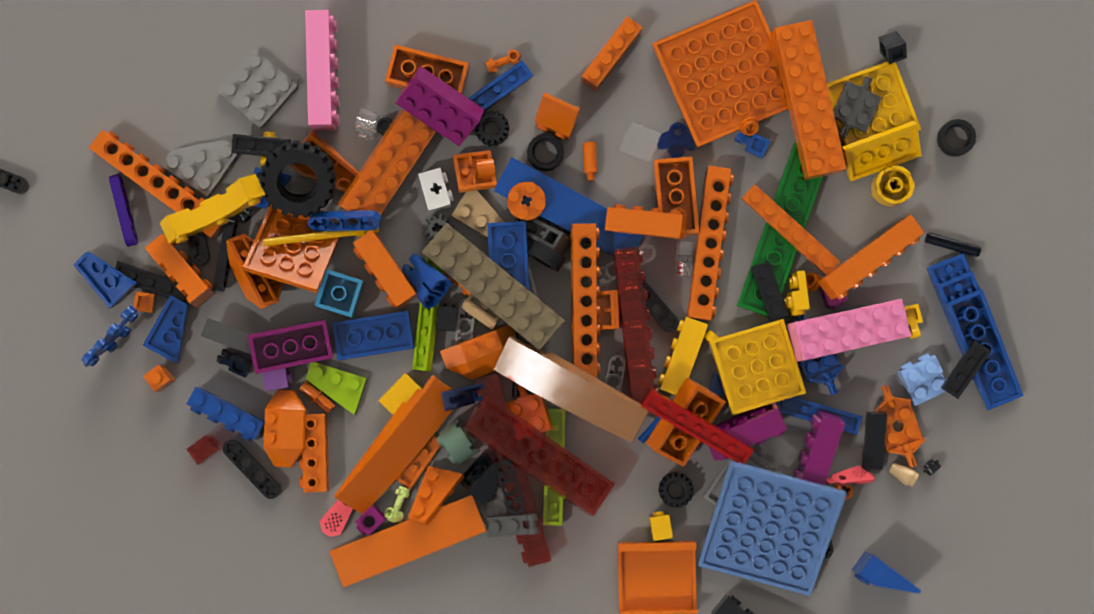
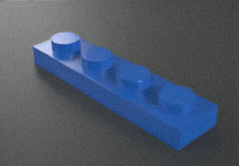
[468,60,533,112]

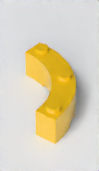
[160,174,265,244]

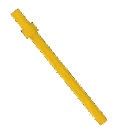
[263,227,379,246]

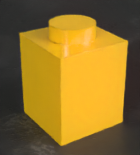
[649,511,673,541]

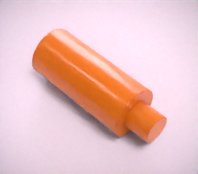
[582,142,598,181]

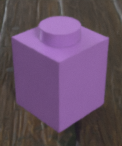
[262,368,293,391]

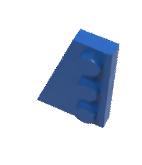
[73,252,137,308]
[143,295,189,364]

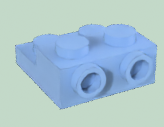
[897,353,946,406]

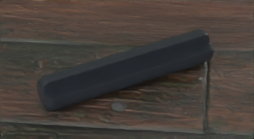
[925,232,982,257]

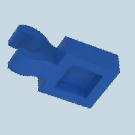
[734,132,770,159]

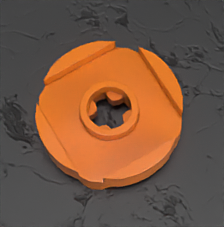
[507,182,546,221]

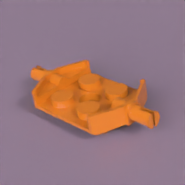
[873,384,925,468]

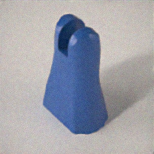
[402,254,452,309]

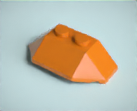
[226,234,283,309]
[440,324,516,380]
[264,390,306,468]

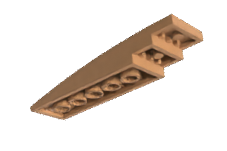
[494,335,649,443]

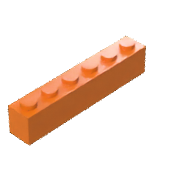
[818,214,924,300]

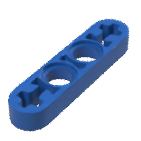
[308,210,382,231]

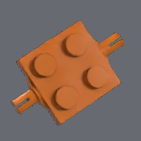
[506,385,553,449]

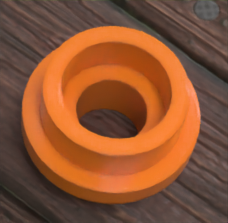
[740,117,759,136]
[806,272,821,291]

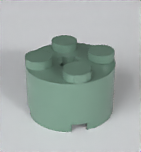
[436,419,480,464]

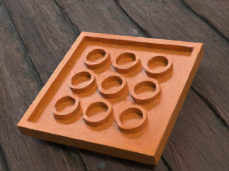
[243,204,340,293]

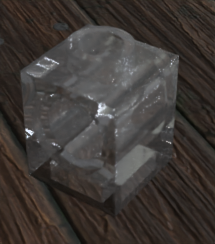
[353,108,380,140]

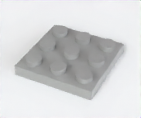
[217,49,298,129]

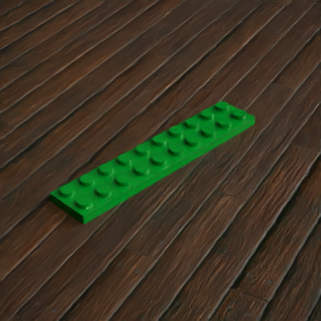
[736,140,823,317]

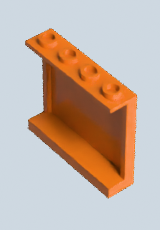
[617,541,698,614]

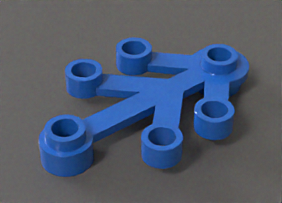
[81,305,139,367]

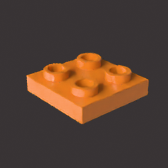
[453,150,497,193]

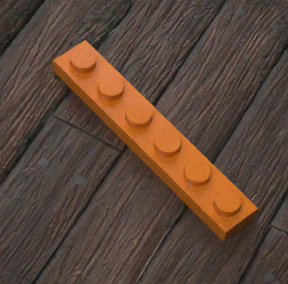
[741,184,840,276]

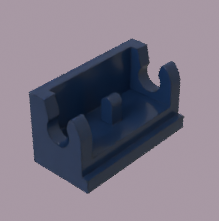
[441,383,485,411]

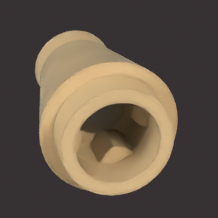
[888,462,919,487]

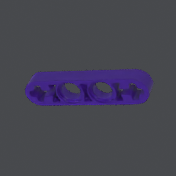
[109,173,138,247]

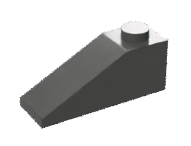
[514,218,571,256]

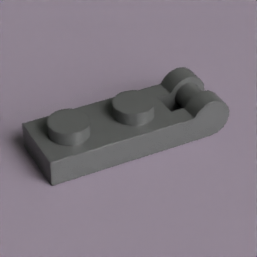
[485,513,539,537]

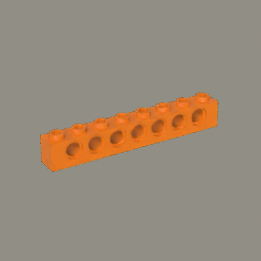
[88,130,224,240]
[687,165,734,321]
[571,224,600,378]

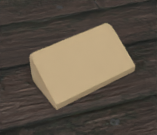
[461,294,501,329]

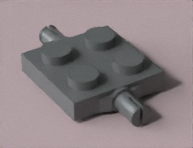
[833,76,881,138]

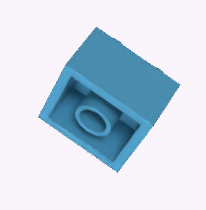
[314,269,366,319]

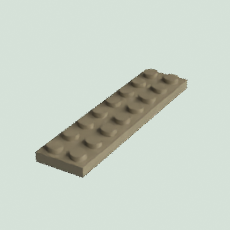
[422,222,565,351]

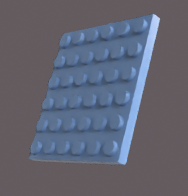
[698,461,846,596]

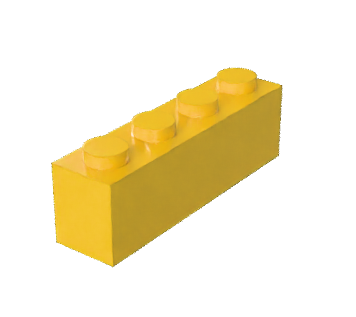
[657,317,708,396]

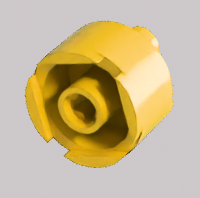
[871,165,915,207]

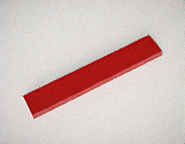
[641,389,754,464]

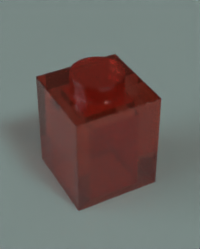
[186,435,220,465]

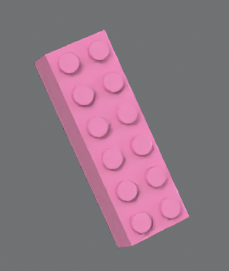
[305,10,340,132]
[787,299,911,362]

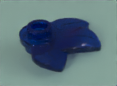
[657,122,696,158]

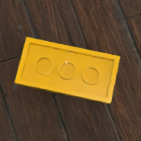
[842,121,922,182]

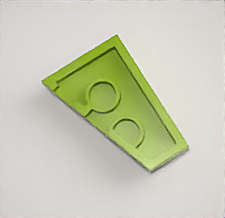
[306,362,367,415]

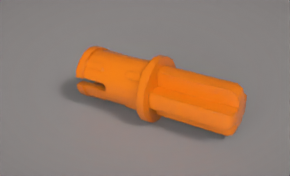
[299,381,335,413]

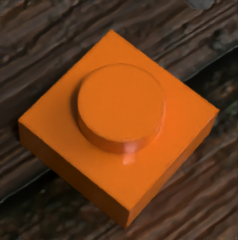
[133,292,157,313]

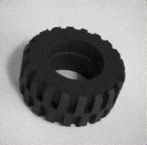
[260,140,336,218]

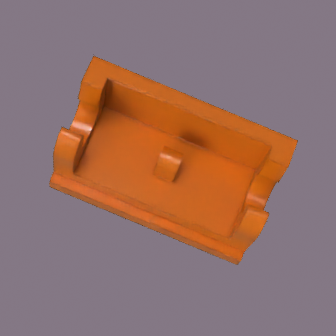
[597,290,619,330]

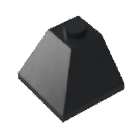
[460,451,497,506]

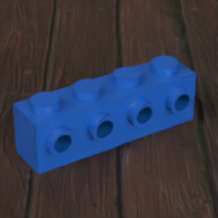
[186,387,264,441]

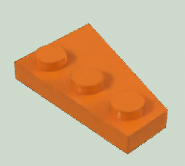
[408,466,465,525]

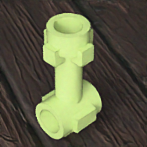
[385,486,410,523]

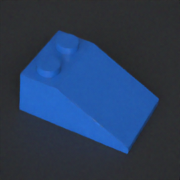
[851,551,922,594]

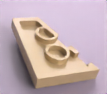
[452,190,504,238]

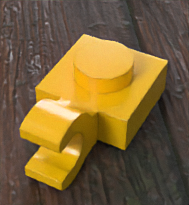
[904,304,923,339]

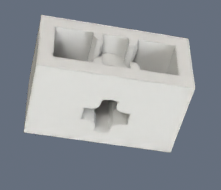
[418,168,454,213]

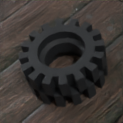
[475,110,509,146]
[658,472,694,508]

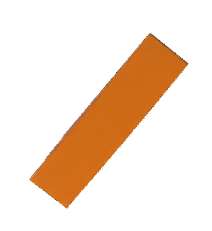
[334,375,452,514]
[329,495,487,587]

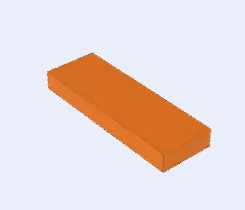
[396,435,441,490]

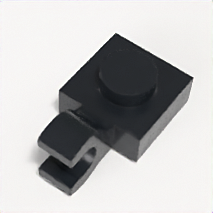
[216,349,252,378]

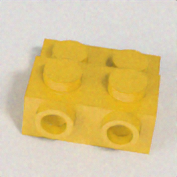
[783,270,810,317]

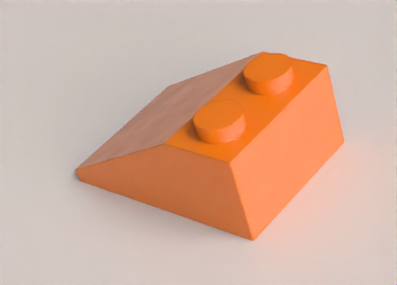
[535,92,580,140]

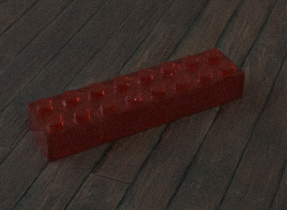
[613,247,659,404]
[462,395,615,516]

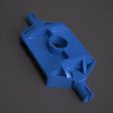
[796,315,844,395]

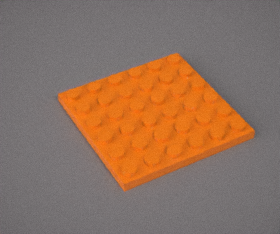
[652,0,788,148]

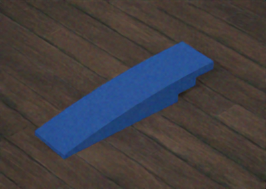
[493,157,644,264]
[926,253,1024,410]

